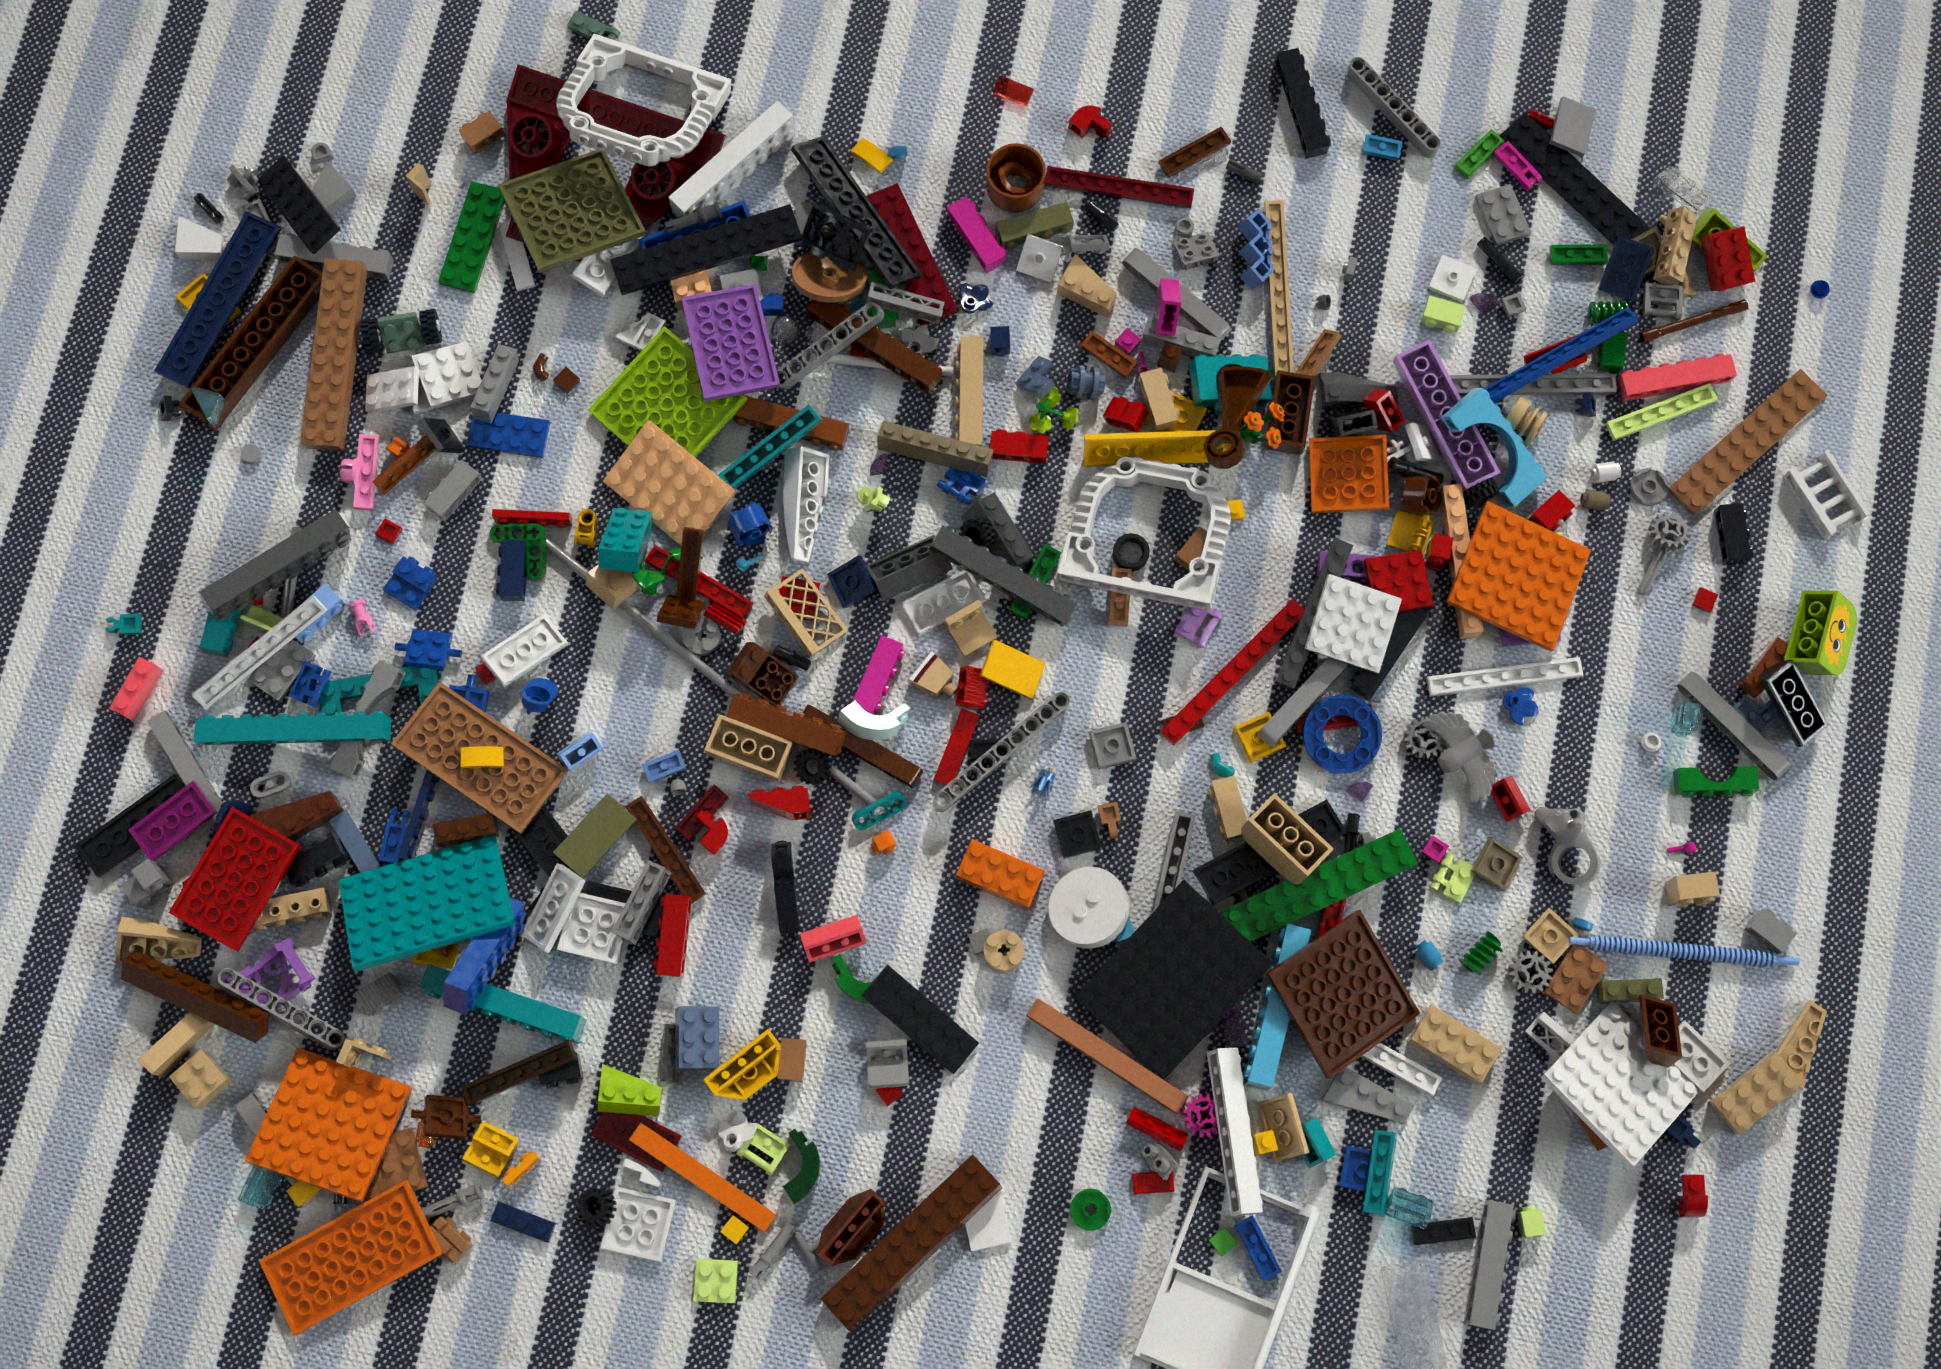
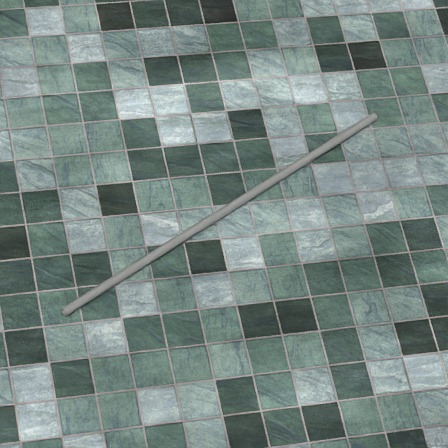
[528,530,877,805]

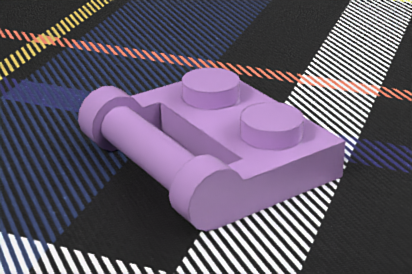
[1174,607,1224,649]

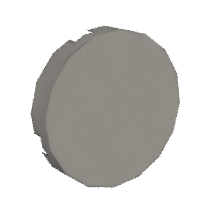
[1629,468,1669,506]

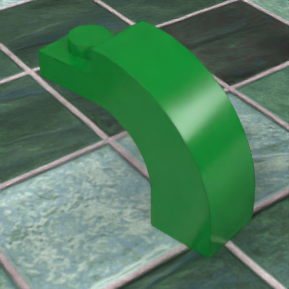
[831,954,872,1004]

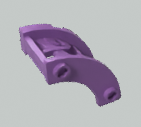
[219,938,315,1010]

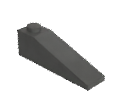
[1319,372,1398,410]

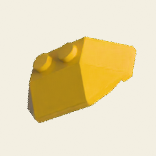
[703,1029,781,1101]

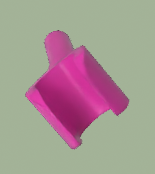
[1137,351,1149,376]
[1667,841,1697,855]

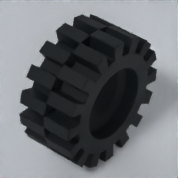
[1463,478,1499,508]
[959,518,996,550]
[793,748,832,785]
[576,1188,617,1227]

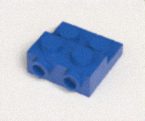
[382,556,438,611]

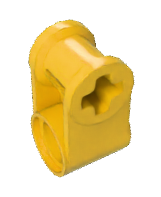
[574,509,598,548]

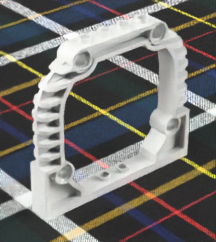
[557,34,731,166]
[1057,457,1231,611]

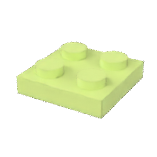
[693,1259,738,1303]

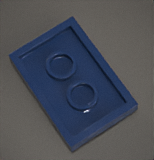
[1598,235,1655,301]

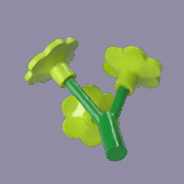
[1029,387,1078,434]

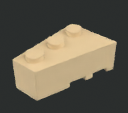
[1057,254,1117,318]

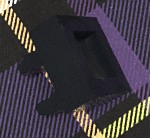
[159,396,182,421]

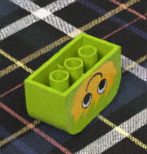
[1784,591,1857,675]

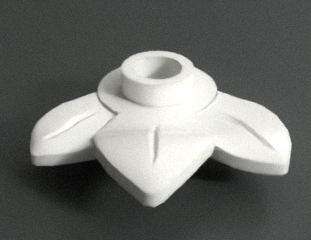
[718,1112,756,1152]

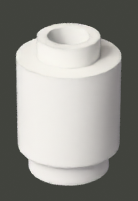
[1591,461,1621,483]

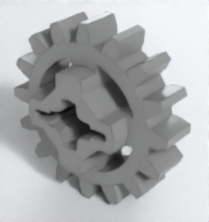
[1648,512,1692,552]
[1403,717,1446,760]
[1508,950,1553,995]

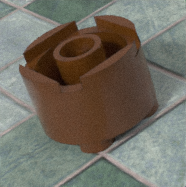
[1400,476,1442,515]

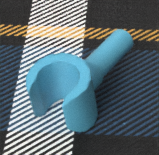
[736,554,763,571]

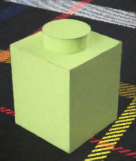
[1517,1206,1546,1237]

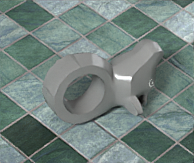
[1534,807,1601,887]

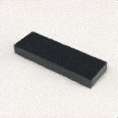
[1411,1217,1476,1245]

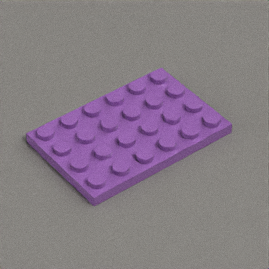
[681,284,780,402]

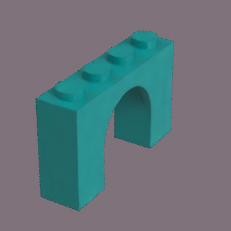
[1189,354,1272,407]

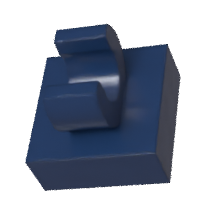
[1575,392,1596,417]

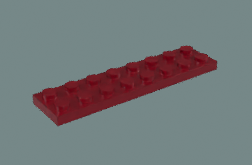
[866,183,958,326]

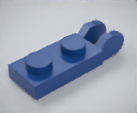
[379,808,410,864]

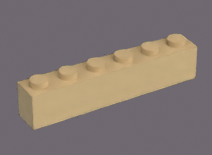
[955,337,983,446]

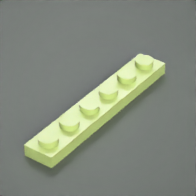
[1605,383,1718,441]

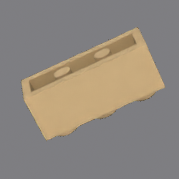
[1138,367,1180,432]
[1208,775,1247,841]

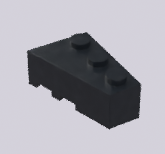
[286,832,350,887]

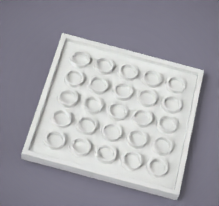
[1541,1002,1700,1169]

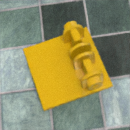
[1386,509,1434,556]

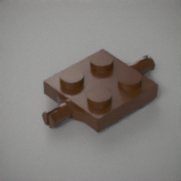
[411,1095,481,1140]

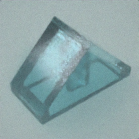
[191,387,226,427]

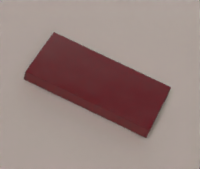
[590,1112,682,1173]

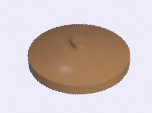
[792,249,867,303]

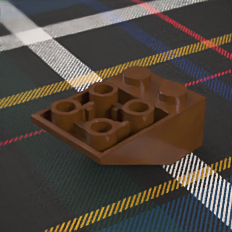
[725,642,799,707]

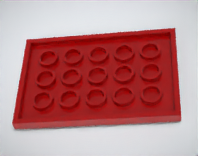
[168,807,301,952]

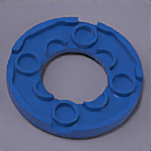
[1302,695,1382,774]

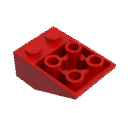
[748,785,811,821]

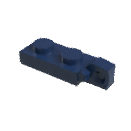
[1665,1115,1701,1149]

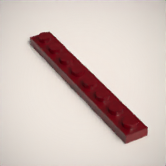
[1044,166,1194,208]

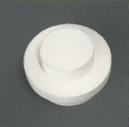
[1641,733,1661,752]

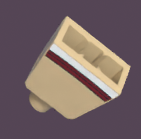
[909,651,958,698]

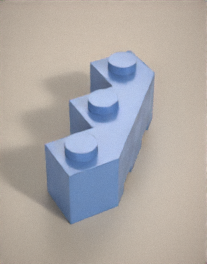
[1237,208,1274,290]

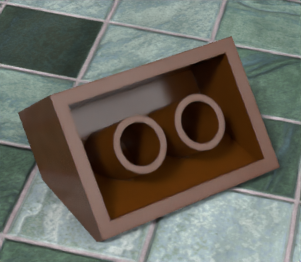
[1639,994,1682,1068]

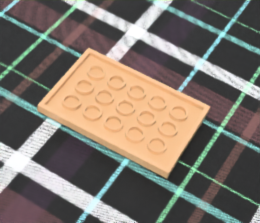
[603,420,737,545]

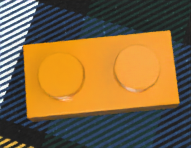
[502,1151,541,1187]

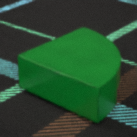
[749,256,768,271]

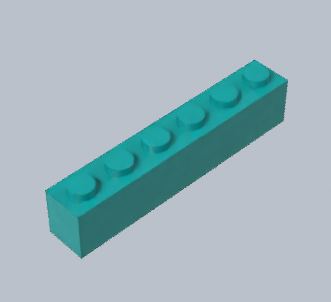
[718,404,823,490]

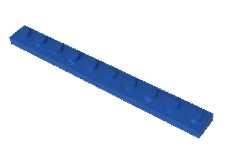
[1484,308,1639,403]

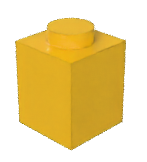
[1251,1130,1278,1156]

